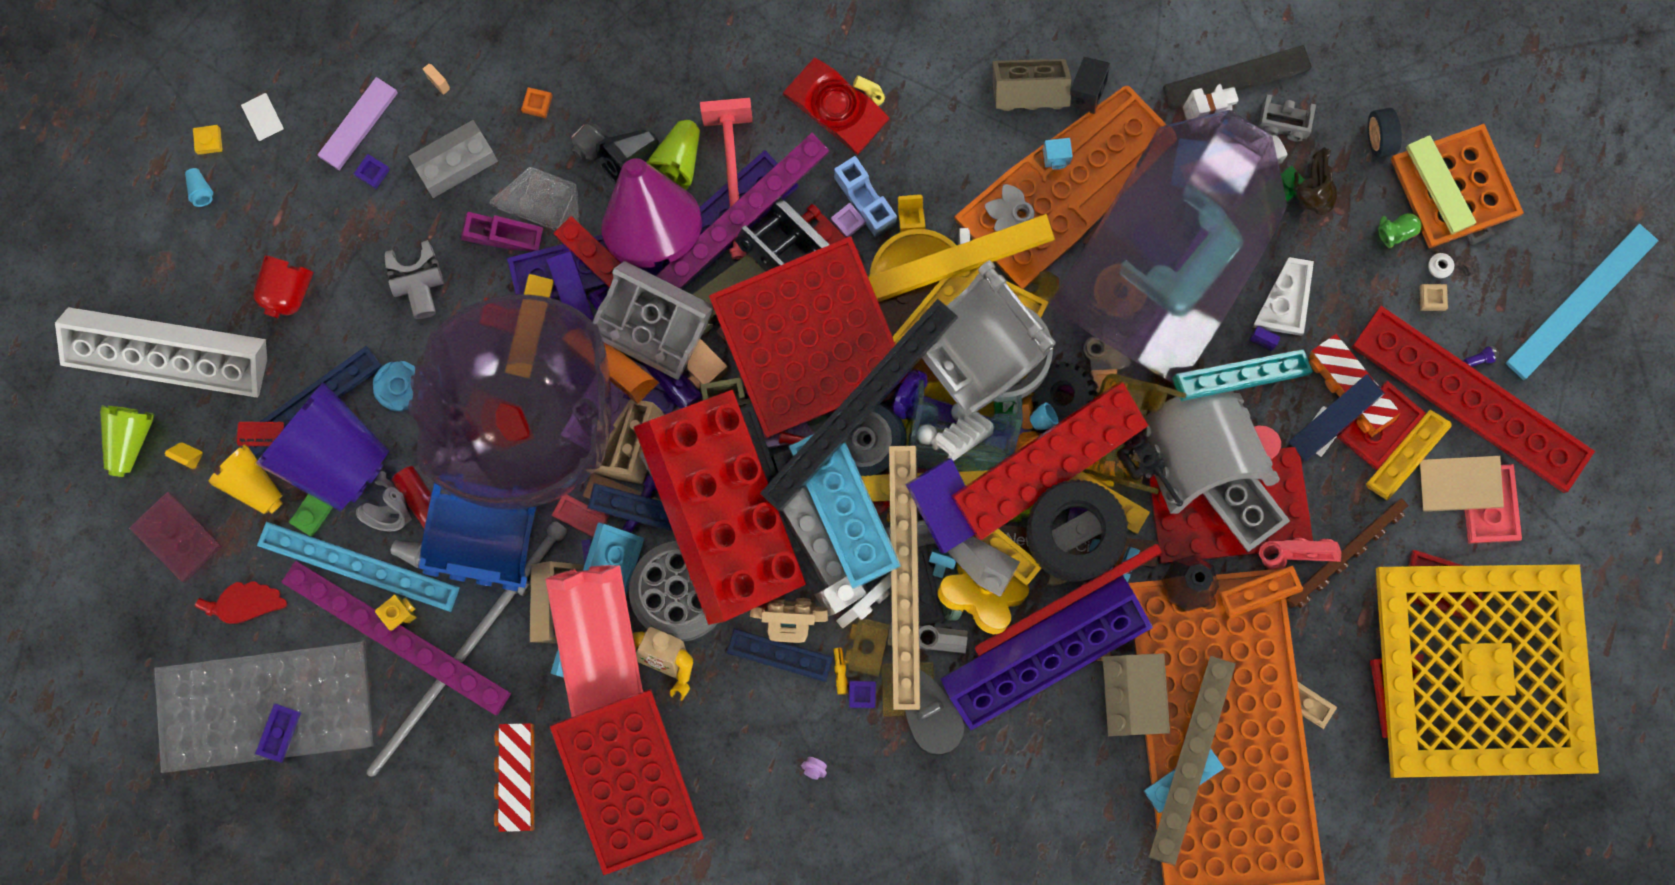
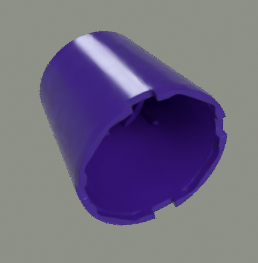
[255,382,389,511]

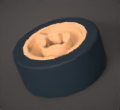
[1367,108,1402,157]

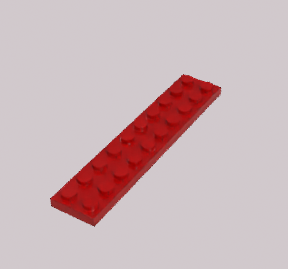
[1351,306,1595,494]

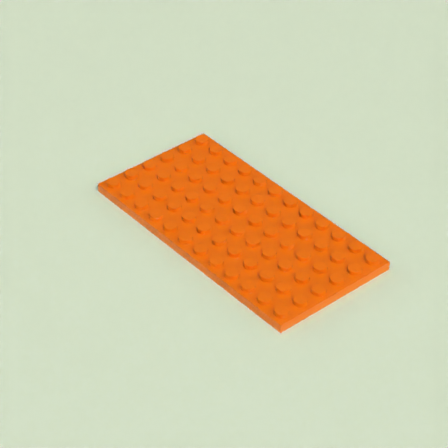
[1128,569,1325,885]

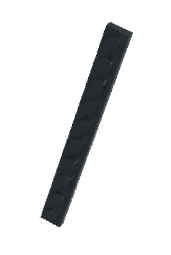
[760,299,958,512]

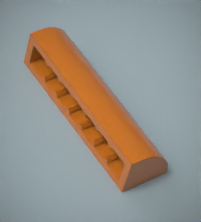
[563,324,659,404]

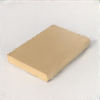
[1420,456,1504,512]

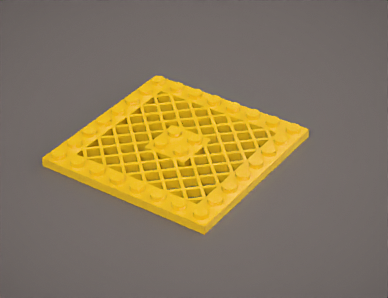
[1376,565,1599,778]

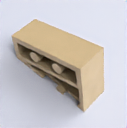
[586,399,664,484]

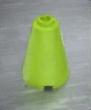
[646,120,700,190]
[100,405,154,477]

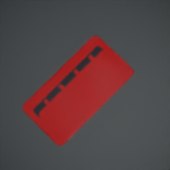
[237,422,284,446]

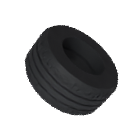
[1027,479,1128,582]

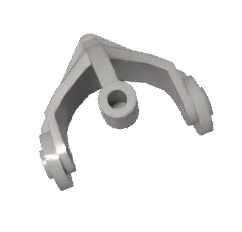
[356,471,412,531]

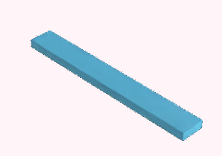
[1505,224,1659,381]
[257,522,460,612]

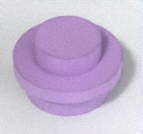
[801,757,827,780]

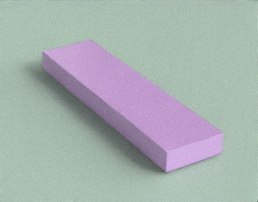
[318,77,398,171]

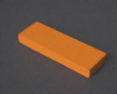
[1219,566,1303,618]

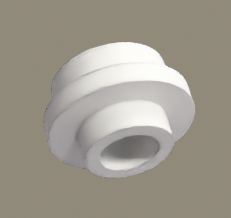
[1428,253,1454,278]

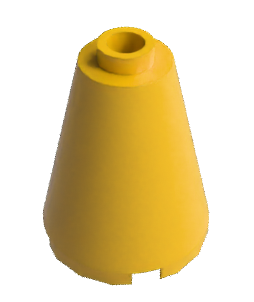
[208,444,283,514]

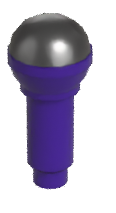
[1464,346,1499,367]

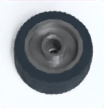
[845,403,907,476]

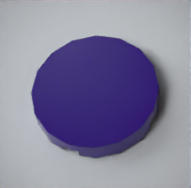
[894,369,927,419]

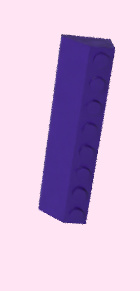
[941,575,1153,730]

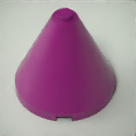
[601,158,702,267]

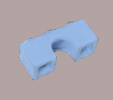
[834,156,897,238]

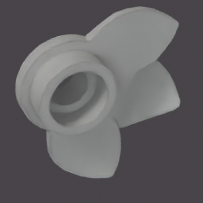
[985,184,1034,231]
[1083,332,1131,370]

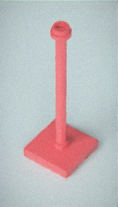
[700,98,753,259]

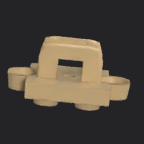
[750,597,828,643]

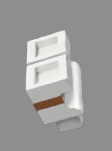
[1182,84,1238,130]

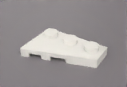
[1252,257,1314,336]
[836,572,891,628]

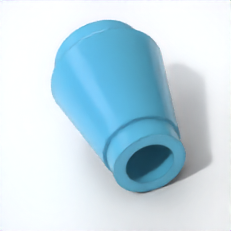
[185,168,213,207]

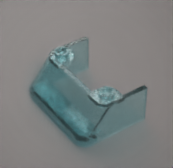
[1119,183,1243,317]
[908,380,1023,472]

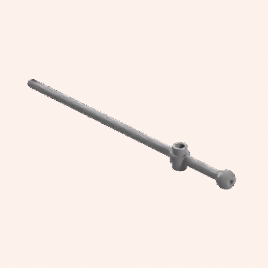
[367,521,567,777]

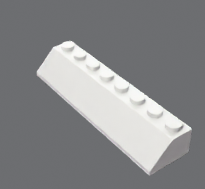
[55,307,267,398]

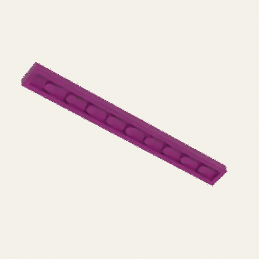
[656,133,829,289]
[281,560,511,716]

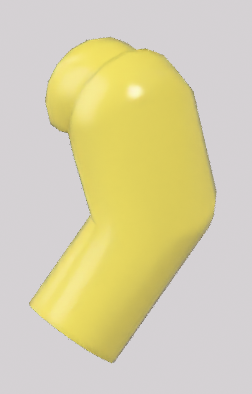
[853,75,885,106]

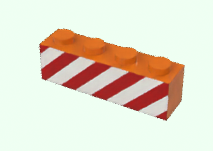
[1308,334,1401,437]
[494,723,534,832]

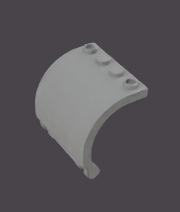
[905,260,1056,417]
[1141,391,1280,514]

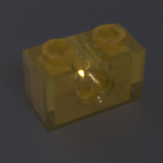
[844,618,890,677]

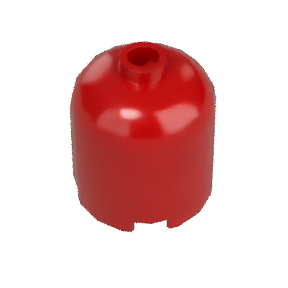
[253,255,314,319]

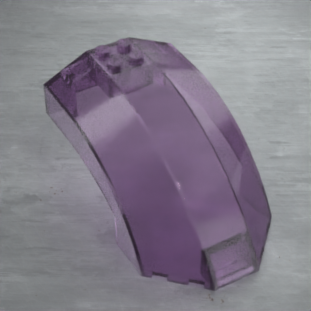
[1049,110,1287,383]

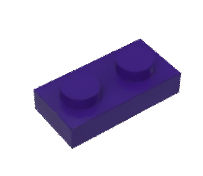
[255,703,301,763]

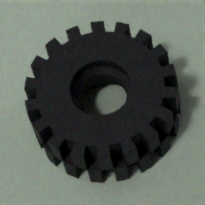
[1031,362,1099,422]

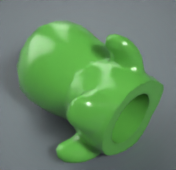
[1378,213,1421,248]

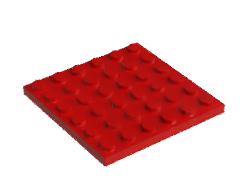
[709,236,908,438]

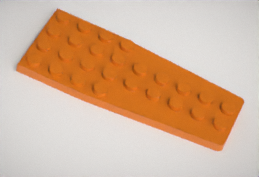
[954,86,1176,289]

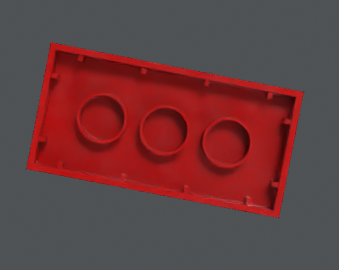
[634,390,806,625]

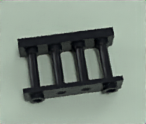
[735,198,830,271]

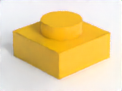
[193,125,222,155]

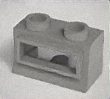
[1258,94,1316,142]

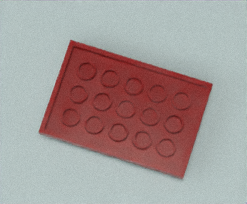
[1148,447,1313,564]
[550,689,704,876]

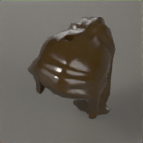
[1293,147,1337,215]

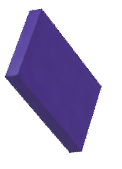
[905,458,975,553]

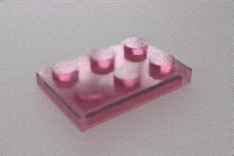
[130,492,223,583]

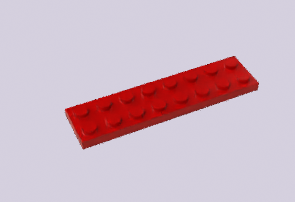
[951,382,1148,540]

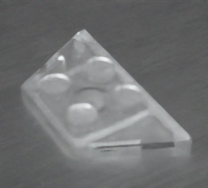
[490,167,580,230]

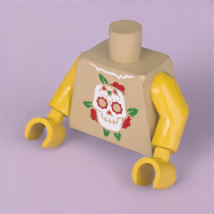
[632,627,693,701]

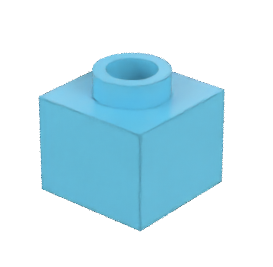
[1043,138,1073,170]

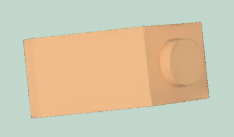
[688,339,729,390]

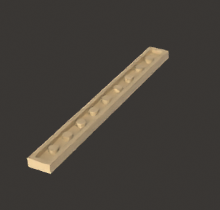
[889,446,921,710]

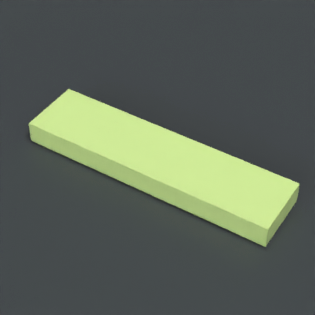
[1406,135,1477,235]

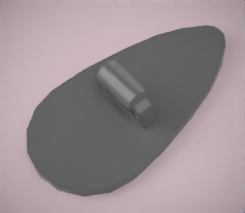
[905,670,964,754]

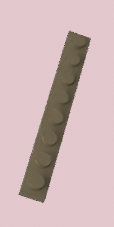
[1149,656,1236,866]

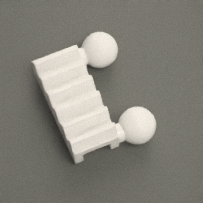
[917,403,994,461]

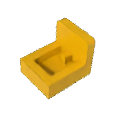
[898,194,926,233]
[375,595,417,631]

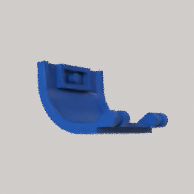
[418,471,539,591]

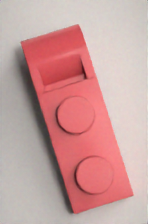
[1259,538,1342,570]

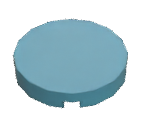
[373,361,425,412]

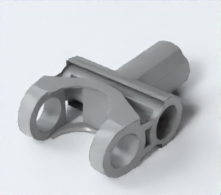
[385,240,444,319]

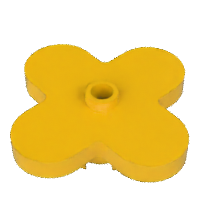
[937,563,1029,634]

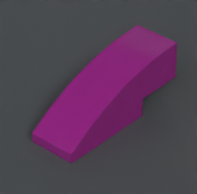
[460,212,543,252]

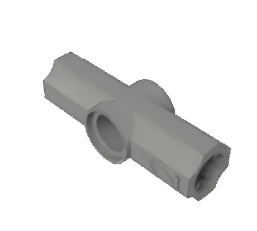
[888,623,968,654]

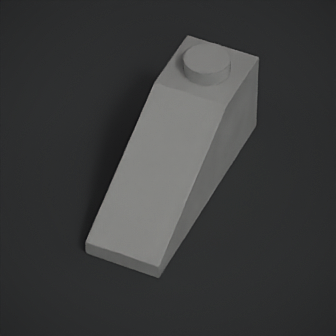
[948,536,1020,597]

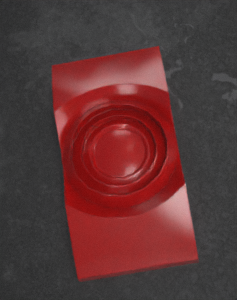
[783,57,889,155]

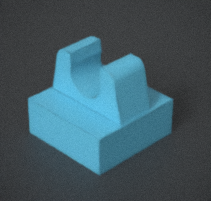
[929,548,956,578]

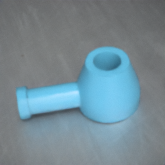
[1030,402,1059,430]

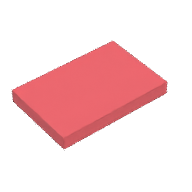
[1465,464,1522,544]

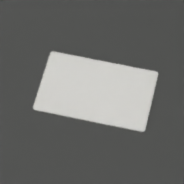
[241,93,284,141]

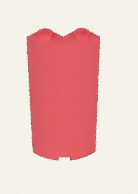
[545,565,643,717]

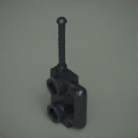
[1117,431,1183,507]

